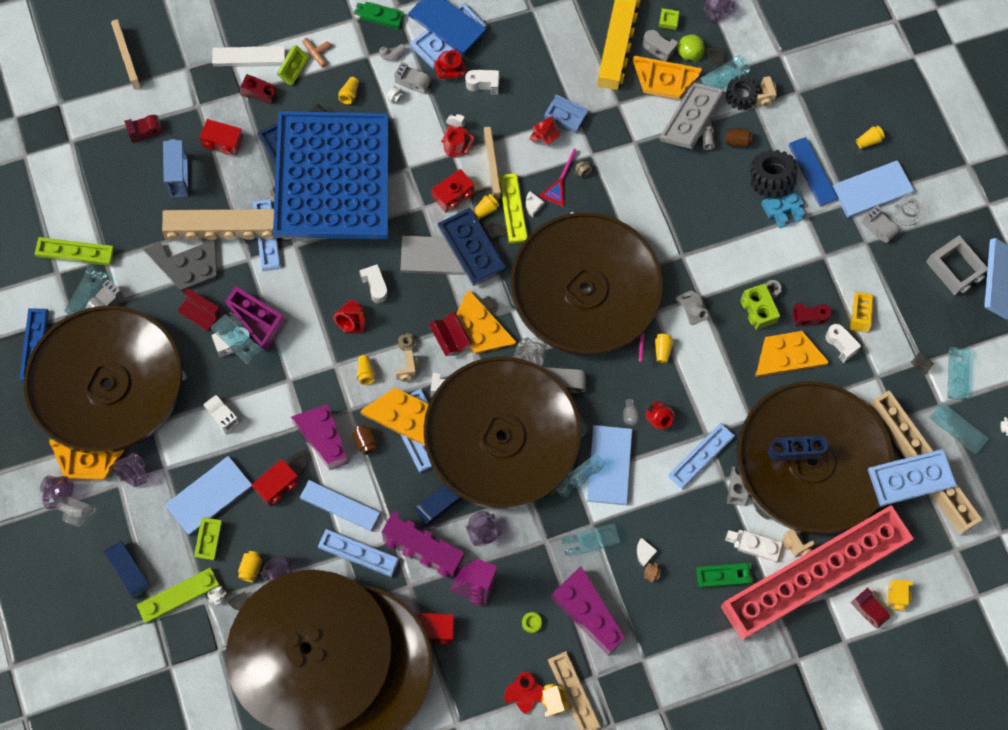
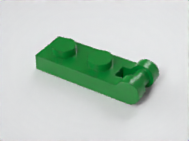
[696,563,754,588]

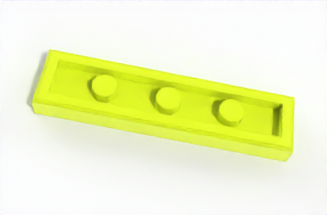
[499,173,527,245]

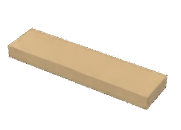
[111,19,141,90]
[484,127,501,201]
[548,651,601,730]

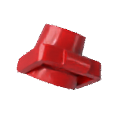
[434,50,466,79]
[529,116,561,145]
[441,125,475,158]
[333,300,366,333]

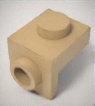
[755,76,776,107]
[396,350,418,382]
[782,529,815,557]

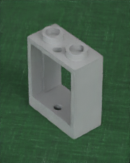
[926,235,988,295]

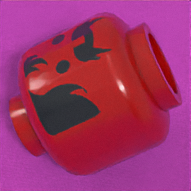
[646,401,675,430]

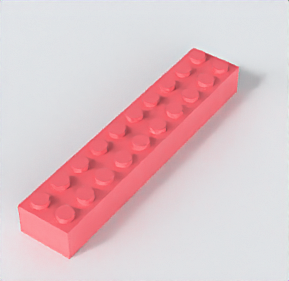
[720,505,913,641]

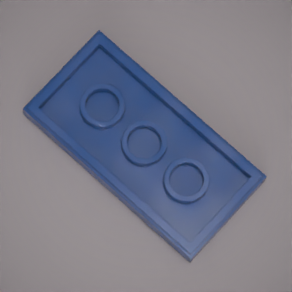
[408,0,486,56]

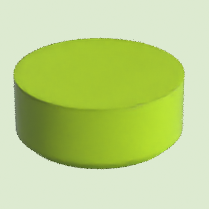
[522,612,542,634]

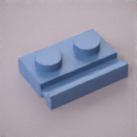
[544,95,588,133]

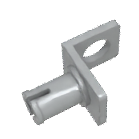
[675,290,709,325]

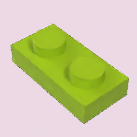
[276,45,309,85]
[194,517,222,561]

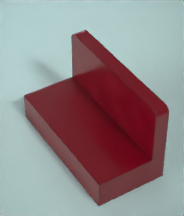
[177,288,222,332]
[429,312,471,357]

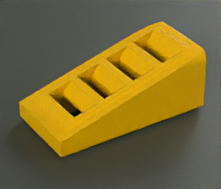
[850,292,874,332]

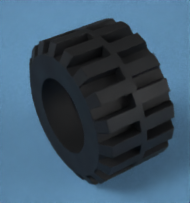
[751,150,798,199]

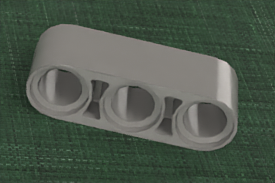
[543,367,587,393]

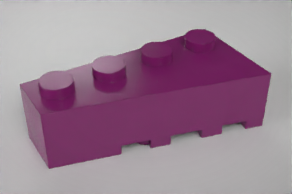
[381,511,464,578]
[449,559,497,606]
[551,566,625,656]

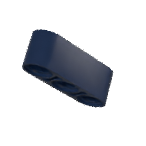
[768,436,828,461]
[414,485,462,526]
[104,540,151,599]

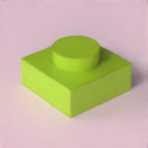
[659,9,679,30]

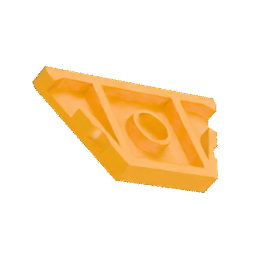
[633,56,702,100]
[456,290,516,355]
[755,331,828,377]
[360,387,429,446]
[49,440,125,481]

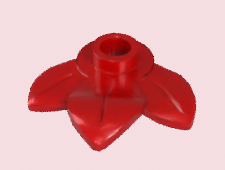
[504,672,544,714]

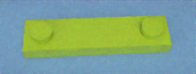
[35,237,114,266]
[137,568,219,624]

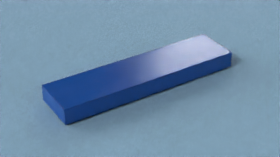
[788,137,837,207]
[20,308,49,383]

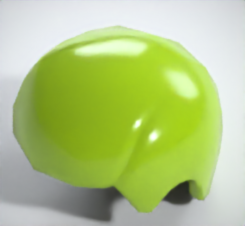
[677,34,705,62]

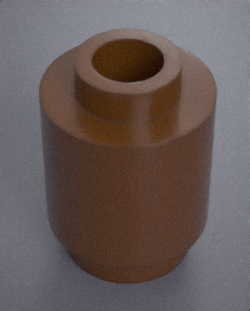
[725,128,752,147]
[352,425,377,455]

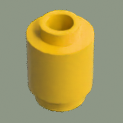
[238,551,263,583]

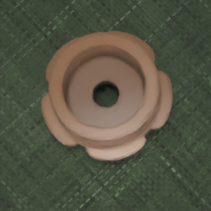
[644,563,661,582]

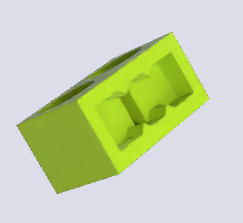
[741,283,780,330]

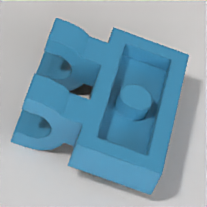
[761,189,805,229]

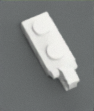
[725,530,782,563]

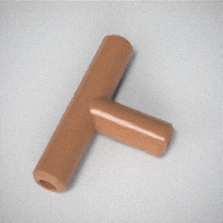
[302,38,331,68]

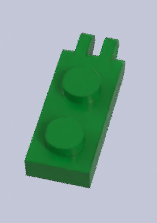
[354,2,404,30]

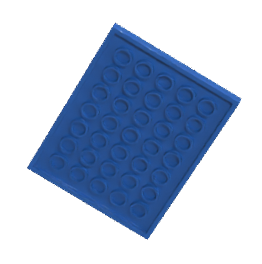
[273,111,388,239]

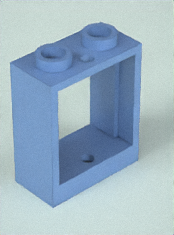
[163,139,188,198]

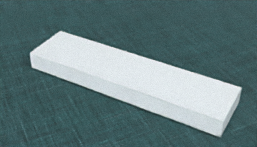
[212,46,285,67]

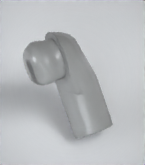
[379,44,407,60]

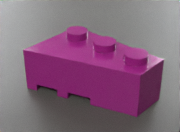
[225,286,287,352]
[291,404,348,470]

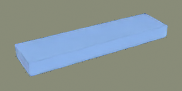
[253,199,281,271]
[667,423,735,490]
[300,480,380,531]
[318,529,399,578]

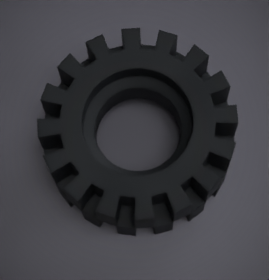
[725,75,759,110]

